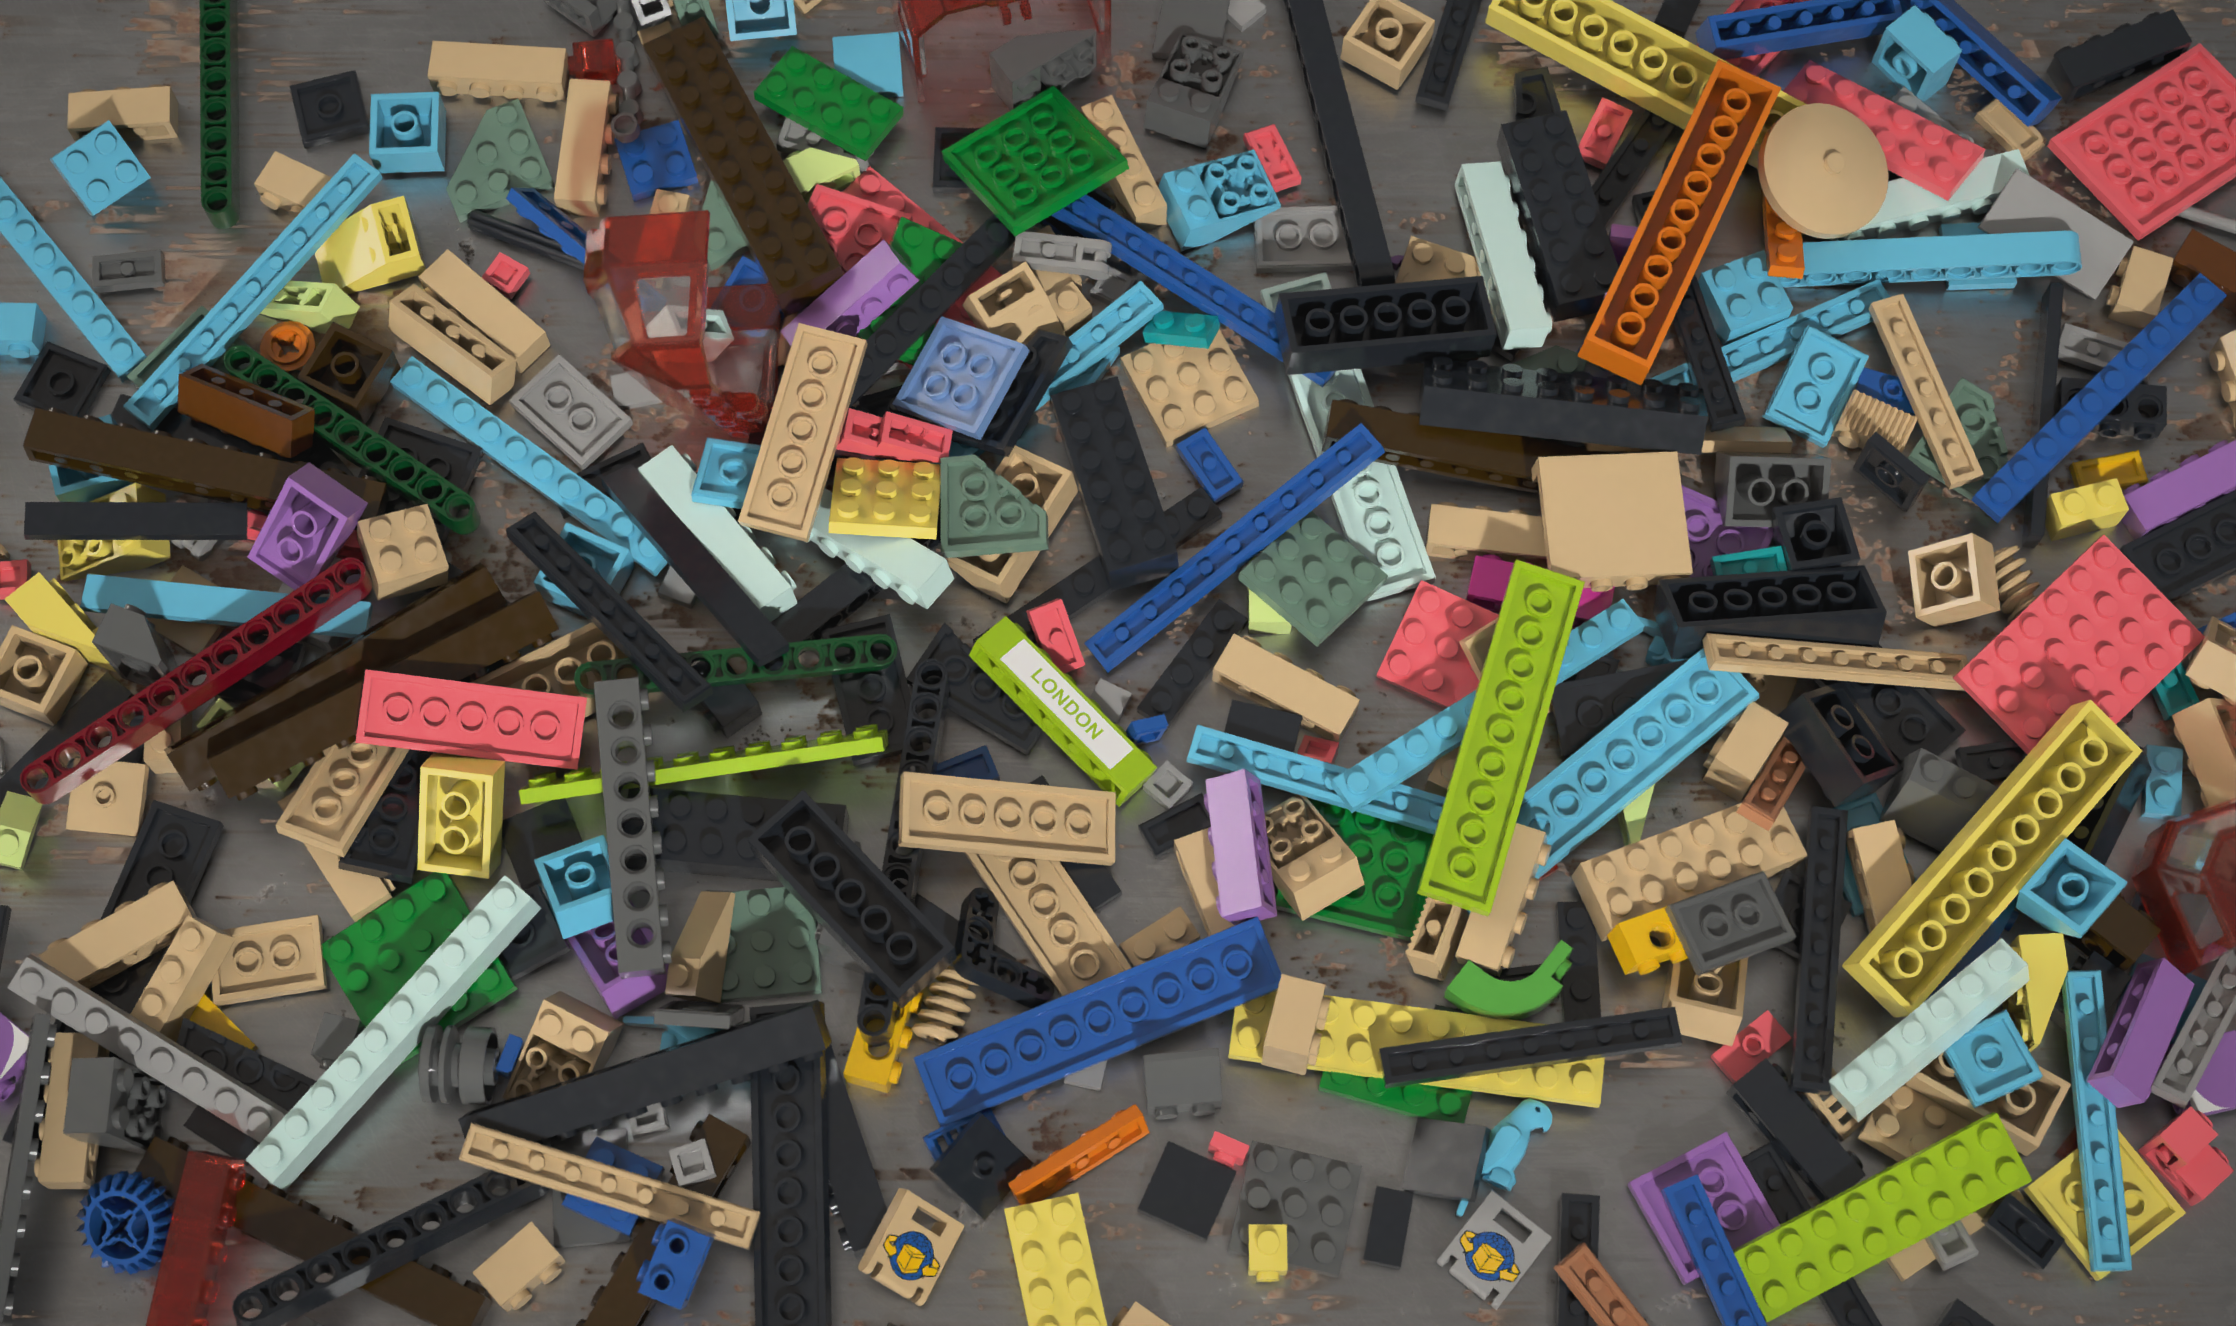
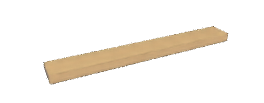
[1702,633,1968,691]
[459,1123,761,1250]

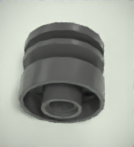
[418,1024,500,1106]

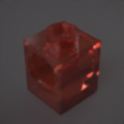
[568,38,619,85]

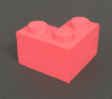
[2138,1106,2234,1206]

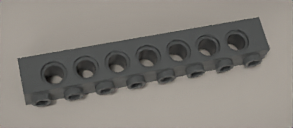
[594,677,672,979]

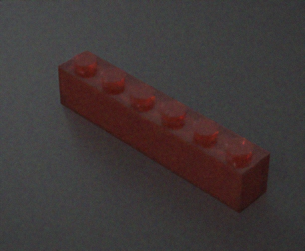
[146,1150,246,1326]

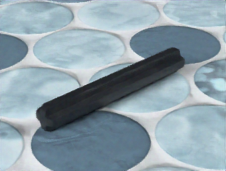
[467,210,586,271]

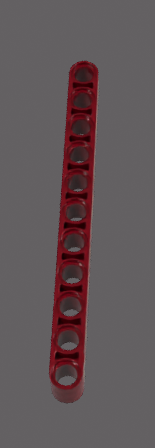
[20,557,372,804]

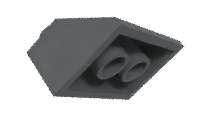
[1714,451,1832,527]
[92,603,178,687]
[1879,748,1999,852]

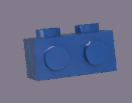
[637,1218,716,1310]

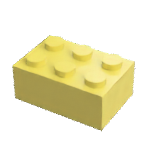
[417,752,505,879]

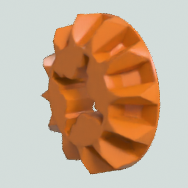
[260,321,317,374]

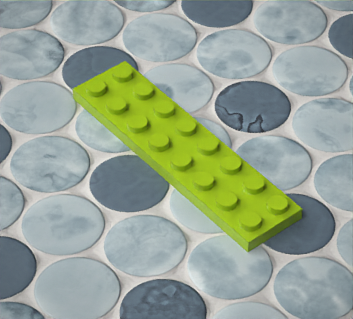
[1733,1112,2033,1322]

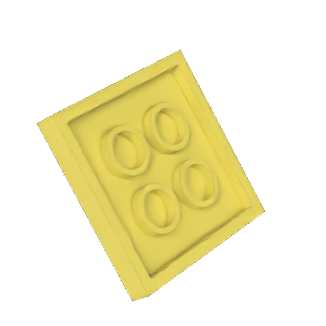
[829,457,941,540]
[2023,1129,2186,1281]

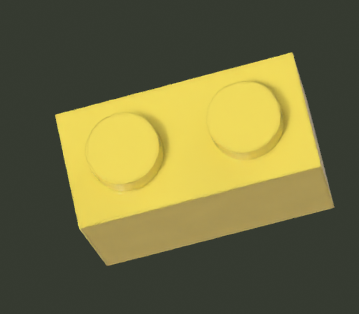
[2045,478,2129,541]

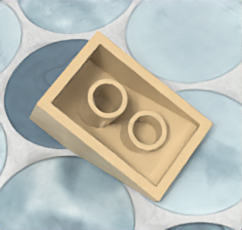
[1662,957,1748,1046]

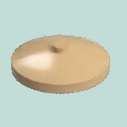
[1758,103,1888,239]

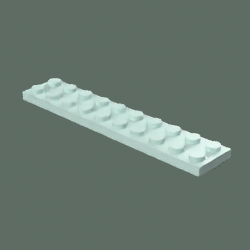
[1260,272,1436,601]

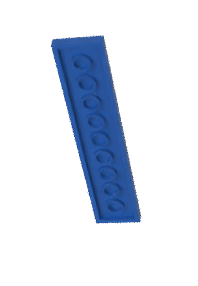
[914,916,1281,1127]

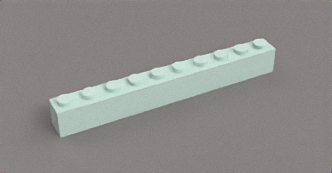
[245,875,541,1191]

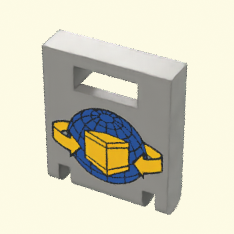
[1436,1190,1552,1310]

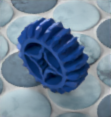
[76,1171,181,1275]

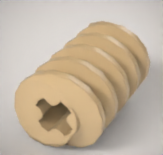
[1993,545,2040,623]
[912,966,980,1047]

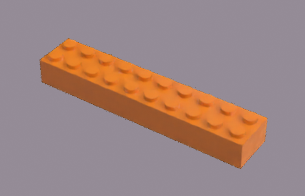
[1577,59,1781,385]

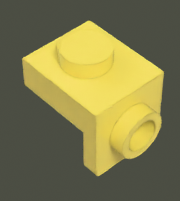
[1248,1224,1287,1282]

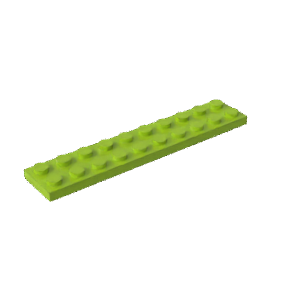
[1417,559,1585,917]
[519,724,889,805]

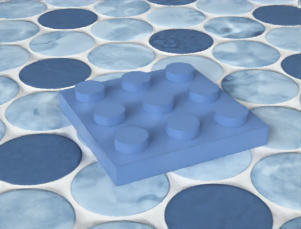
[892,316,1030,440]

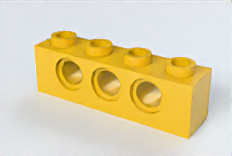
[1607,906,1688,975]
[843,984,923,1093]

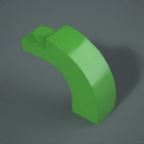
[1444,940,1573,1020]

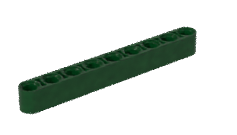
[199,0,240,229]
[224,345,481,535]
[574,634,897,698]

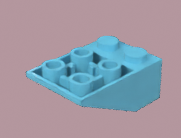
[1158,150,1281,251]

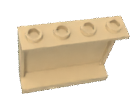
[1531,451,1693,592]

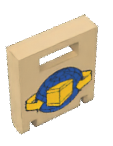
[858,1188,965,1306]

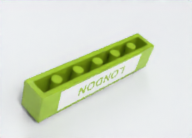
[969,616,1157,807]

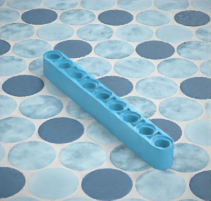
[1778,231,2082,287]

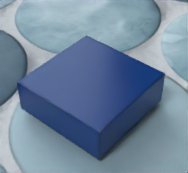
[1125,714,1169,745]
[496,1034,524,1079]

